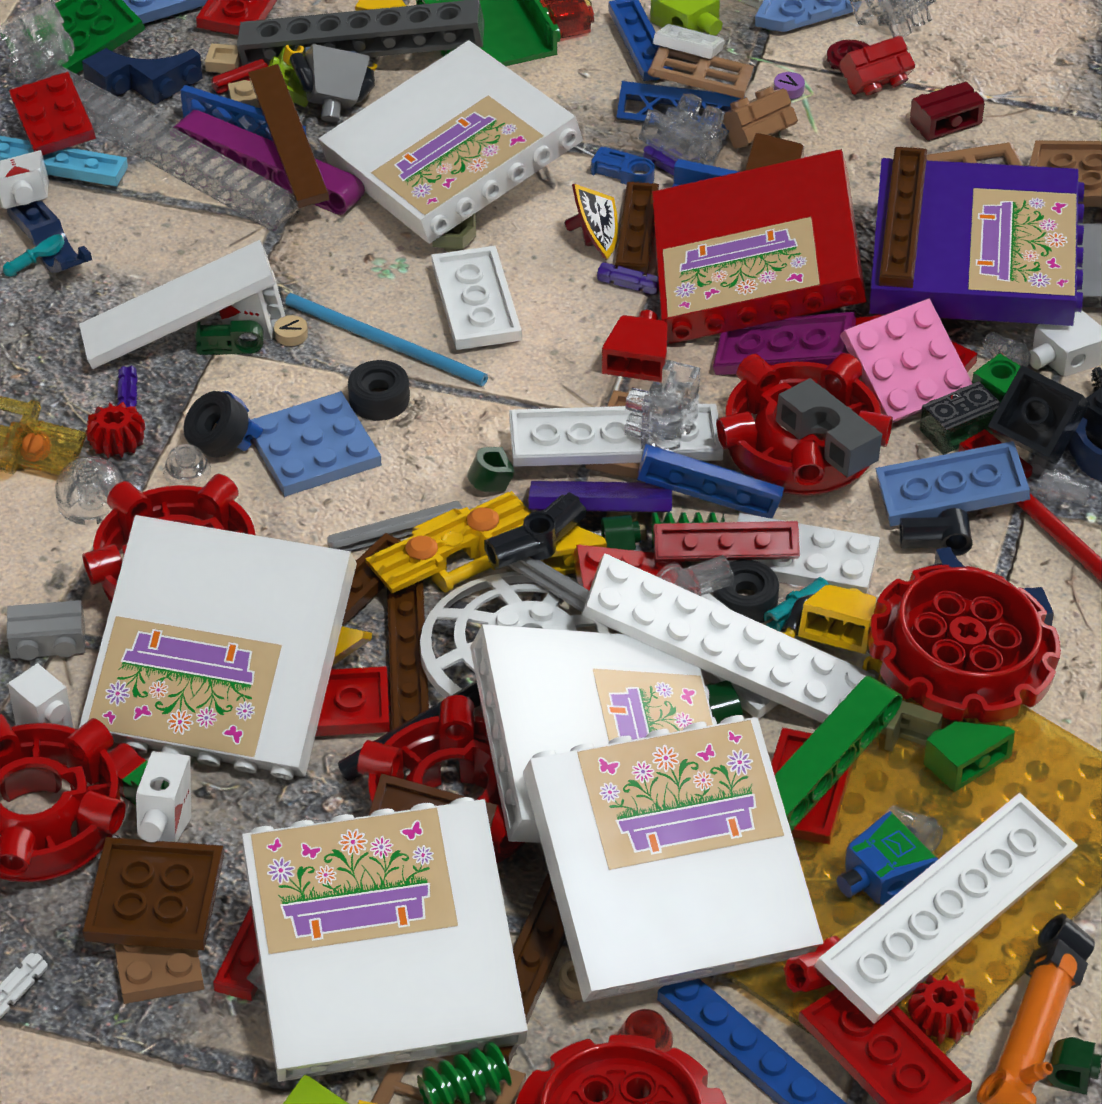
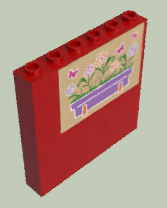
[652,149,866,344]

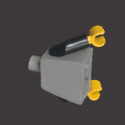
[283,44,377,122]

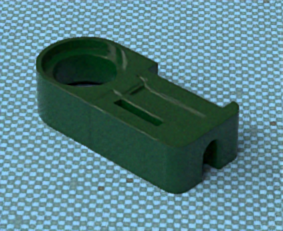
[195,320,264,355]

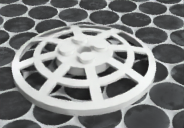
[420,572,609,717]

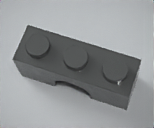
[776,378,882,478]

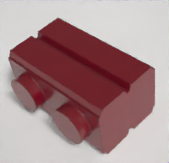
[910,81,985,141]

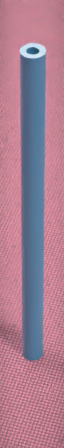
[285,293,488,386]

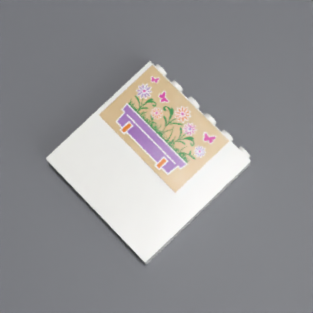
[242,797,528,1082]

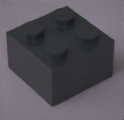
[988,365,1090,465]

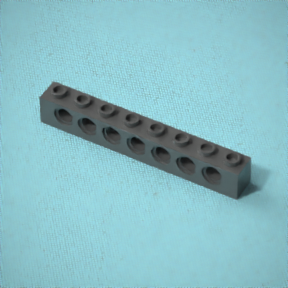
[237,0,485,66]

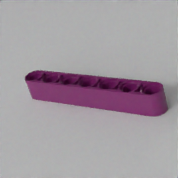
[171,110,365,215]

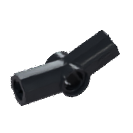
[484,492,586,569]

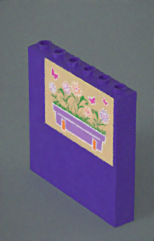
[869,158,1084,326]

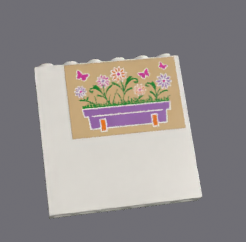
[318,40,583,244]
[79,515,357,780]
[470,624,717,843]
[523,715,824,1002]

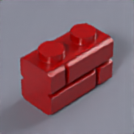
[839,35,915,96]

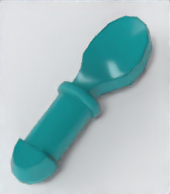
[2,234,65,277]

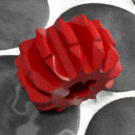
[86,402,145,458]
[907,973,979,1045]

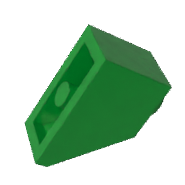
[924,721,1015,792]

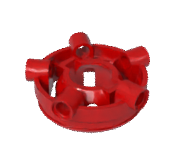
[716,353,893,495]
[82,474,256,603]
[357,695,525,863]
[0,714,126,882]

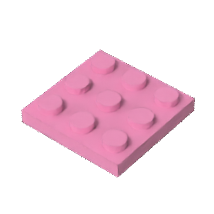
[840,298,973,423]

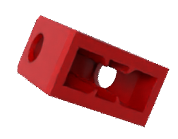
[602,310,668,383]

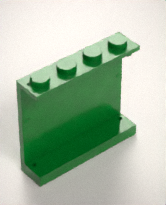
[416,0,561,66]

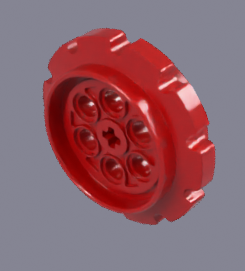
[868,565,1061,723]
[516,1035,727,1104]

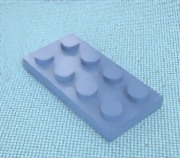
[876,441,1030,527]

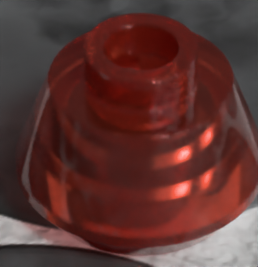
[617,1009,673,1052]

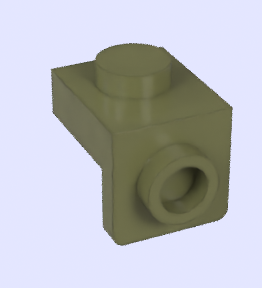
[432,214,476,252]
[881,701,943,752]

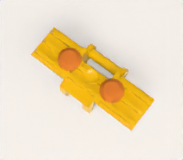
[365,491,532,593]

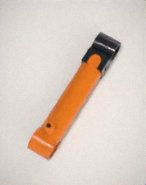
[976,914,1095,1104]

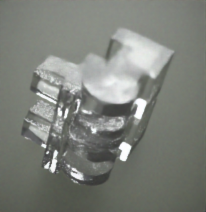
[0,0,75,82]
[850,0,936,38]
[638,94,728,163]
[625,360,700,453]

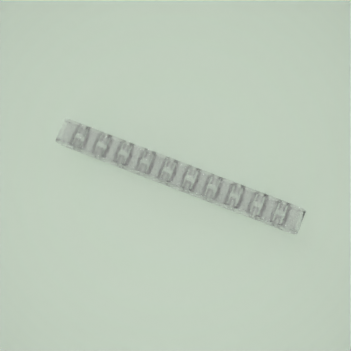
[34,66,300,231]

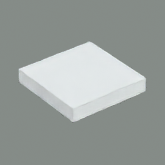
[652,24,724,59]

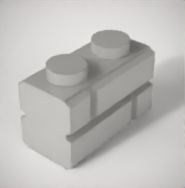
[7,600,85,660]

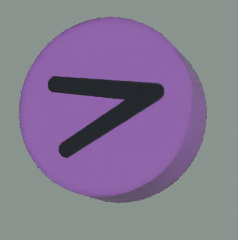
[774,72,805,100]

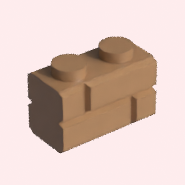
[721,86,798,149]

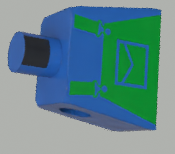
[837,811,938,905]

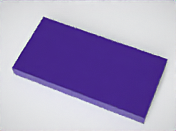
[529,481,672,512]

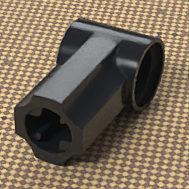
[899,508,973,556]

